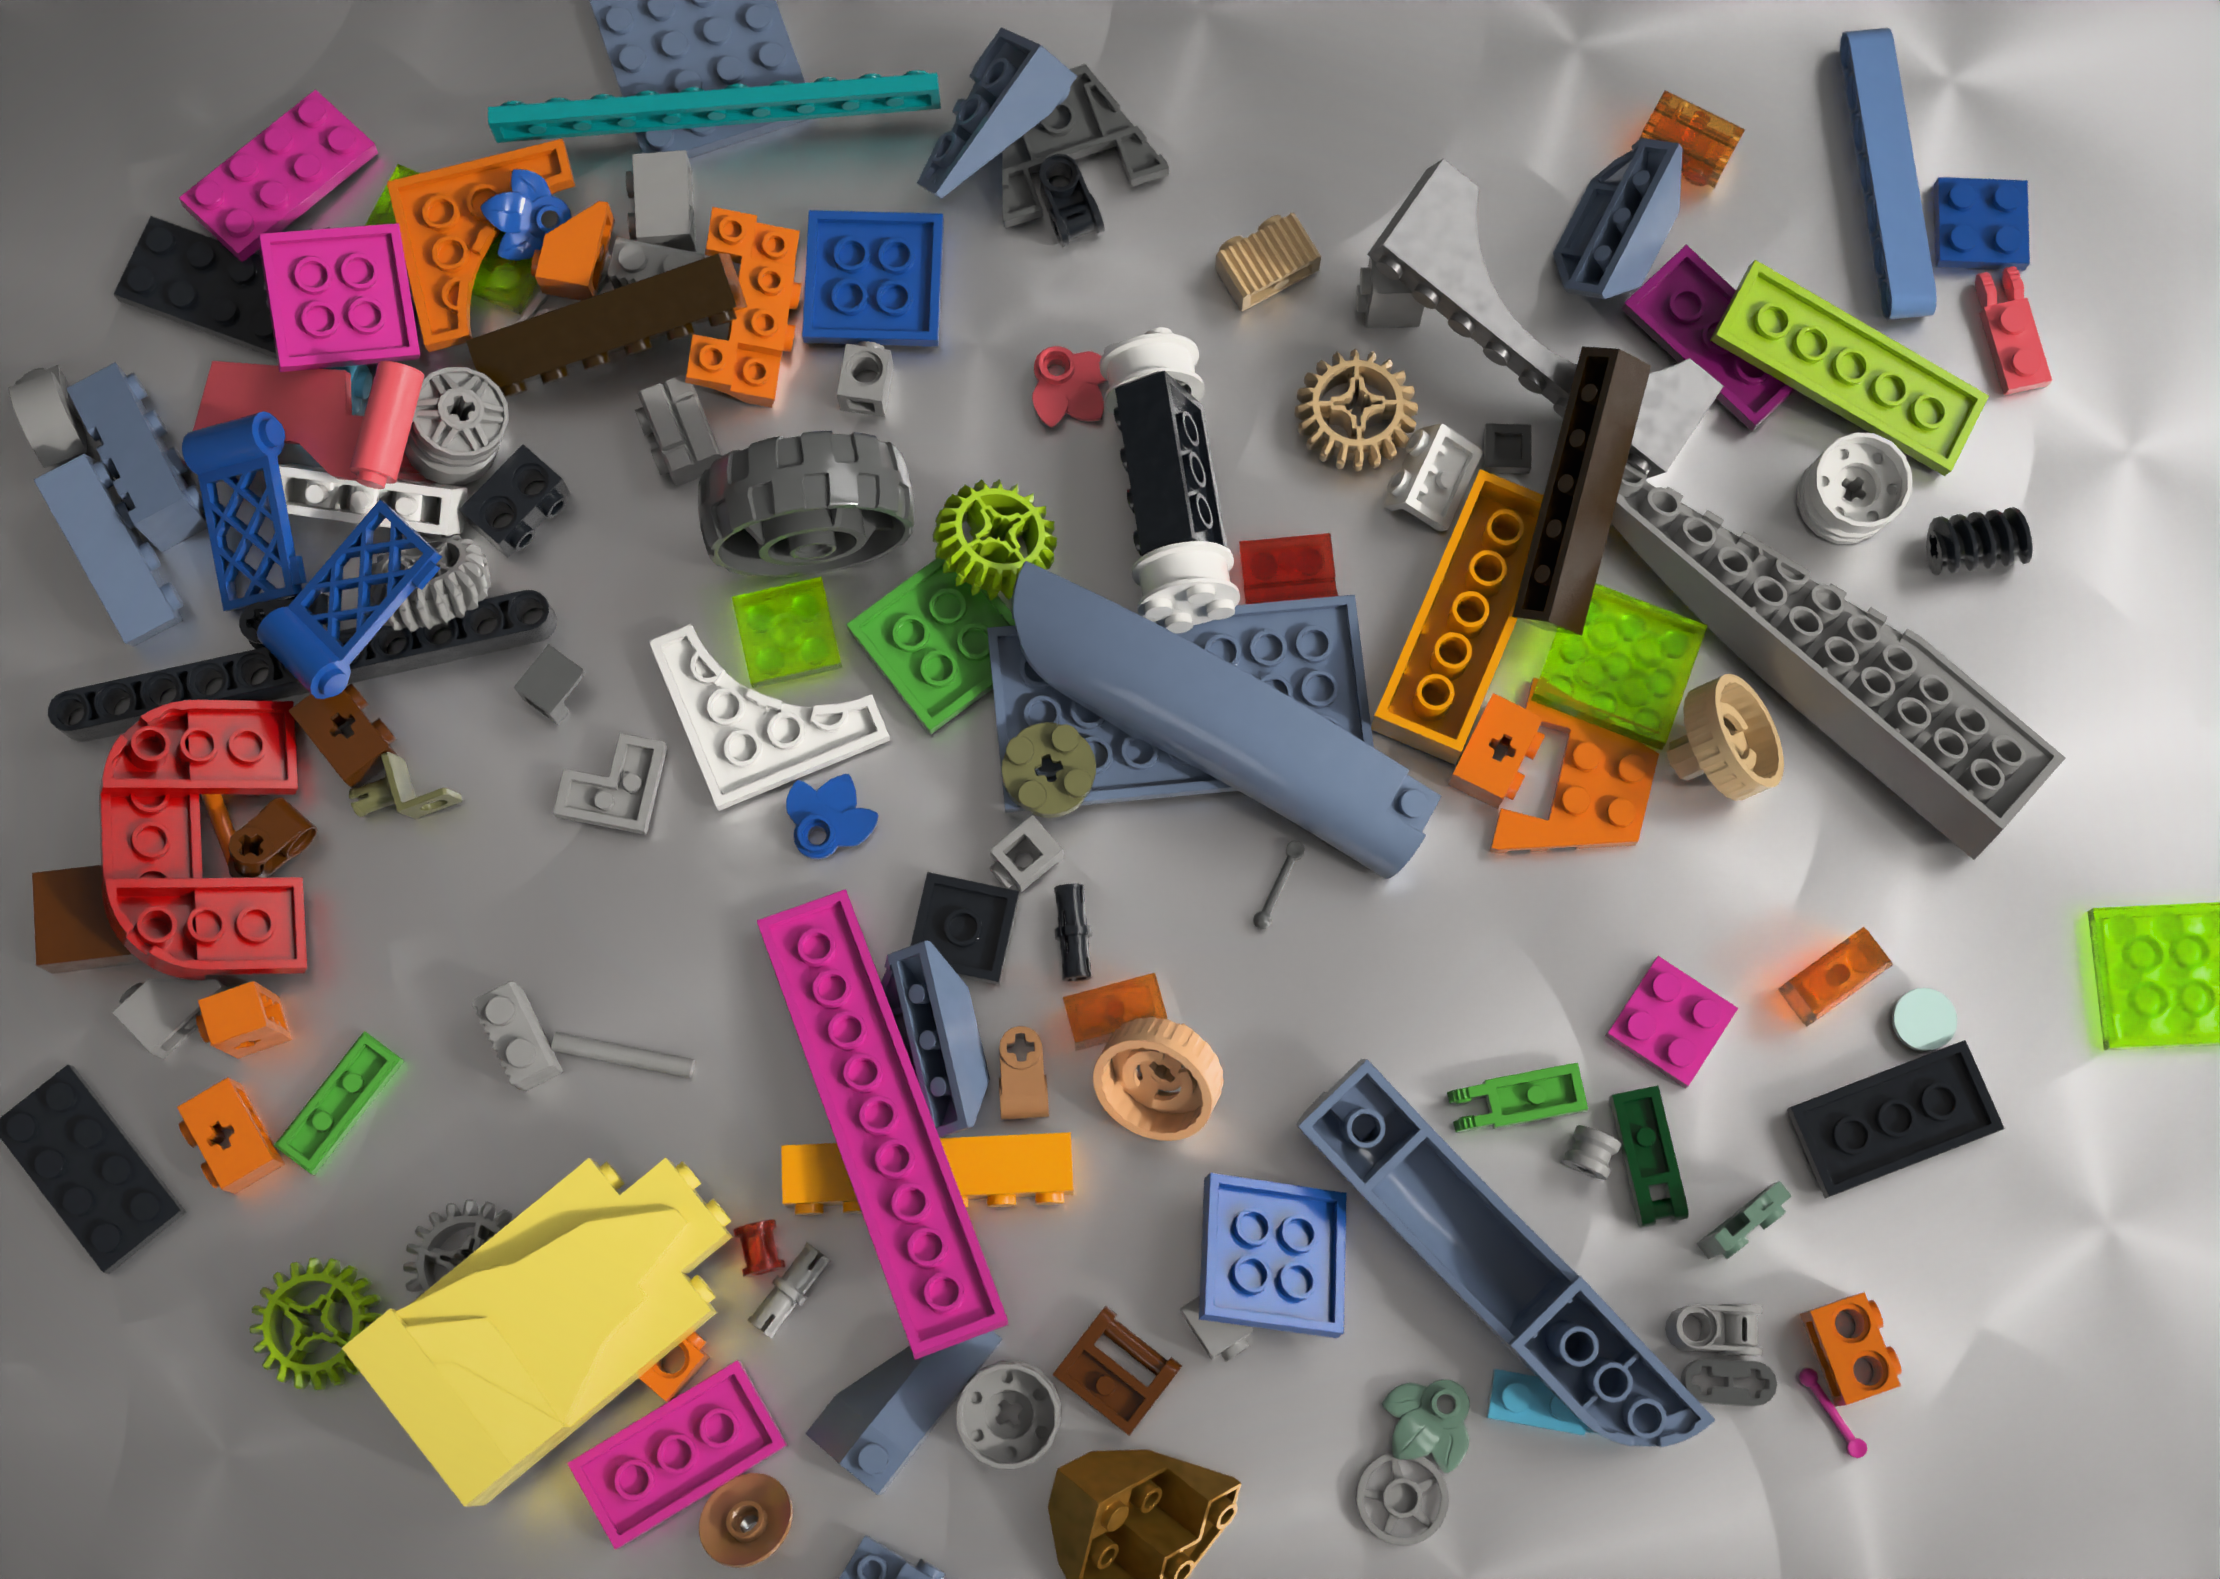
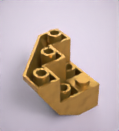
[1048,1449,1241,1579]

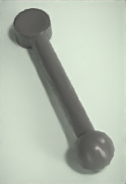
[1253,840,1305,929]

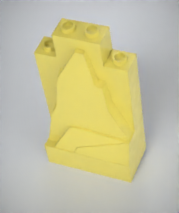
[342,1158,733,1507]

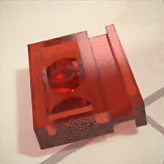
[1239,533,1338,604]

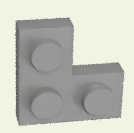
[553,733,668,835]

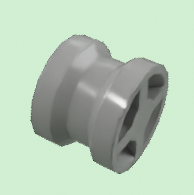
[1563,1125,1621,1180]

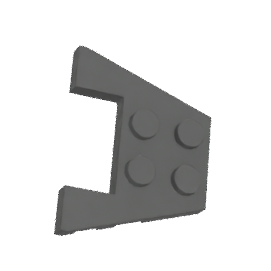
[1002,64,1169,229]

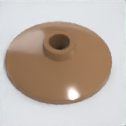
[699,1473,793,1568]

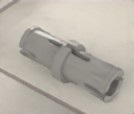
[748,1242,831,1339]

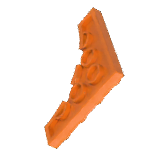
[387,138,575,352]

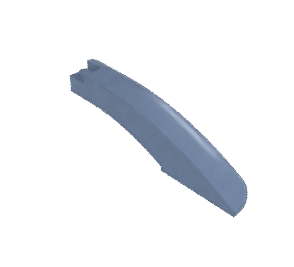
[1011,561,1442,879]
[1296,1059,1716,1447]

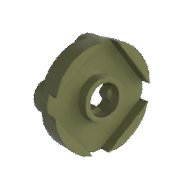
[1002,722,1096,818]

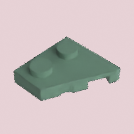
[1697,1181,1792,1259]

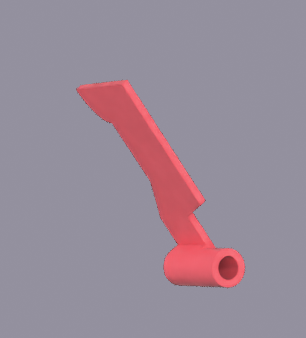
[184,361,424,489]

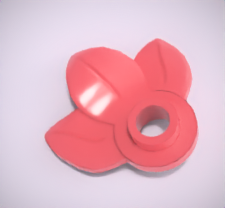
[1032,346,1107,427]

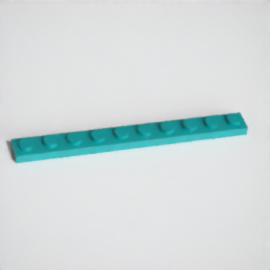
[488,70,941,143]

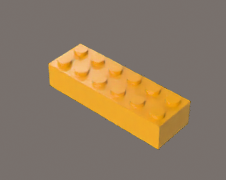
[1371,469,1543,765]

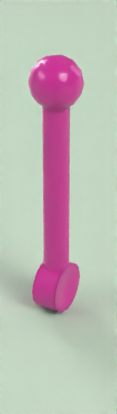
[1799,1368,1867,1458]

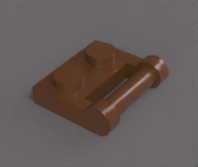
[1052,1306,1182,1436]

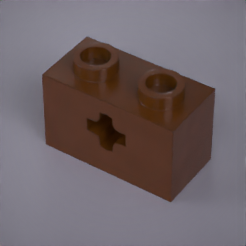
[289,683,398,789]

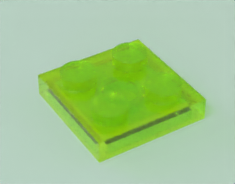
[732,576,843,688]

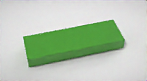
[274,1031,404,1175]

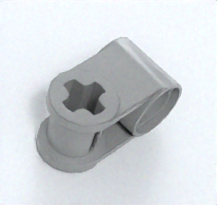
[1665,1304,1762,1356]

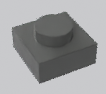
[1484,423,1531,474]

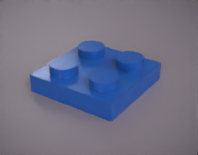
[1934,177,2030,271]

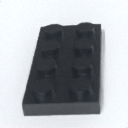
[113,216,277,358]
[1787,1040,2005,1199]
[0,1064,186,1274]

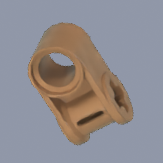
[999,1026,1049,1120]

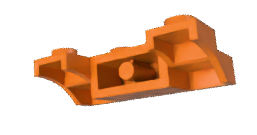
[685,207,801,408]

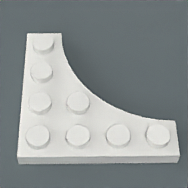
[649,624,891,811]

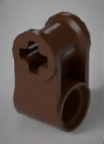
[228,797,317,878]

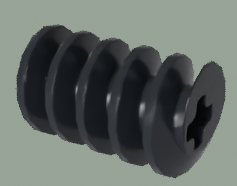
[1926,507,2033,575]

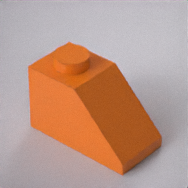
[531,201,615,301]

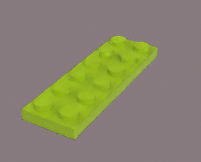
[1710,260,1989,476]

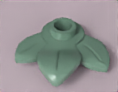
[1382,1379,1470,1473]

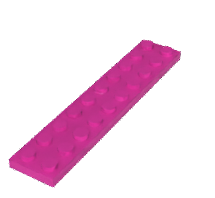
[757,889,1008,1360]

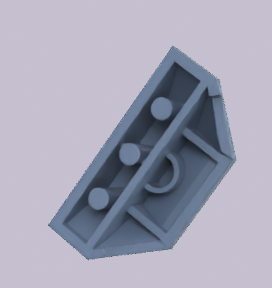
[1553,138,1683,299]
[881,941,990,1138]

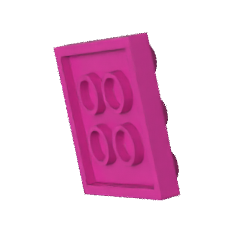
[258,223,420,372]

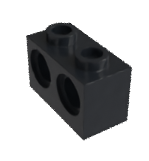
[459,444,570,558]

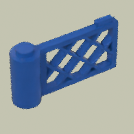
[182,411,307,611]
[257,500,442,699]

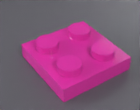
[1605,956,1738,1088]

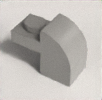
[8,365,87,468]

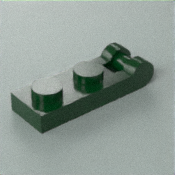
[1609,1085,1689,1228]

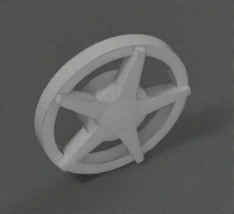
[1356,1452,1449,1545]

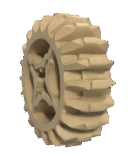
[1295,348,1418,472]

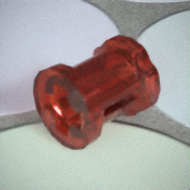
[733,1219,786,1277]

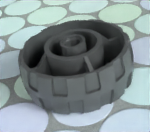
[698,431,915,577]

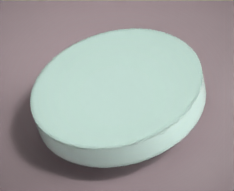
[1892,988,1957,1052]

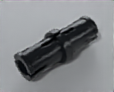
[1054,883,1092,982]

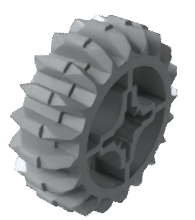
[370,535,491,631]
[403,1200,512,1299]

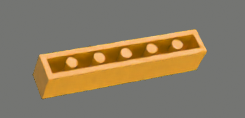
[781,1132,1074,1216]

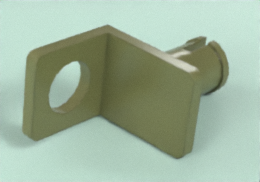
[349,752,463,819]

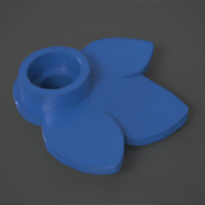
[480,169,572,260]
[786,774,879,859]

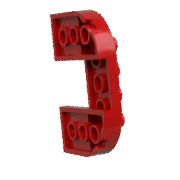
[99,700,307,980]

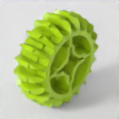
[933,479,1057,601]
[249,1257,383,1390]

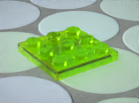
[1531,583,1708,750]
[2087,902,2220,1051]

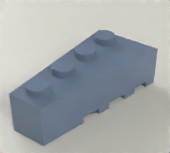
[66,362,208,553]
[34,454,184,646]

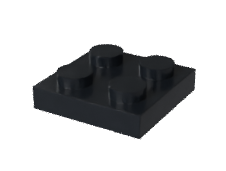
[910,872,1020,985]

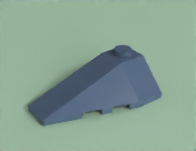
[917,27,1077,199]
[806,1331,1003,1495]

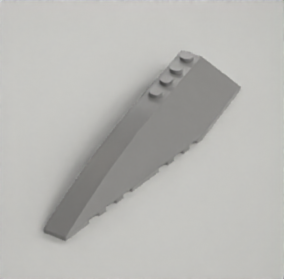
[1611,462,2066,860]

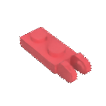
[1975,266,2052,395]

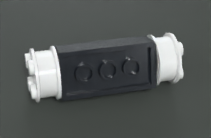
[1099,327,1240,634]

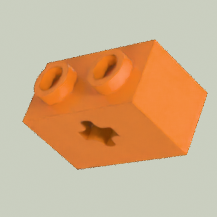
[1448,693,1545,809]
[196,981,292,1059]
[177,1077,285,1194]

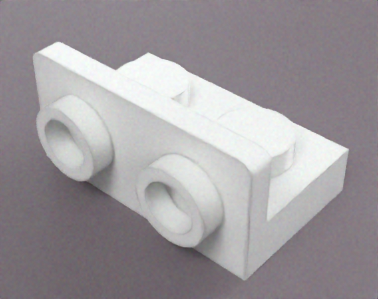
[1384,423,1484,531]

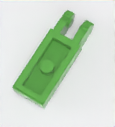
[1447,1063,1588,1133]

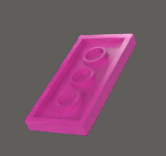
[179,89,378,262]
[567,1360,788,1550]

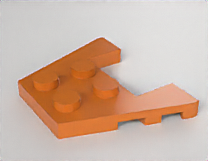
[1489,678,1659,853]

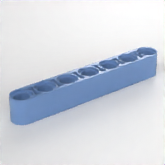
[1840,28,1937,320]

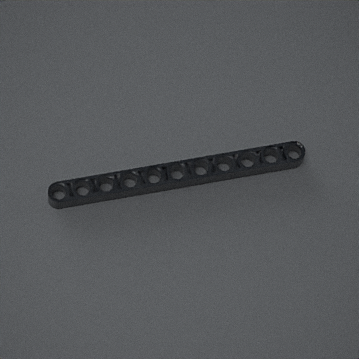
[48,590,557,742]

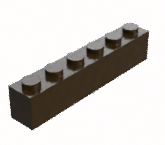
[466,253,747,398]
[1512,346,1651,636]

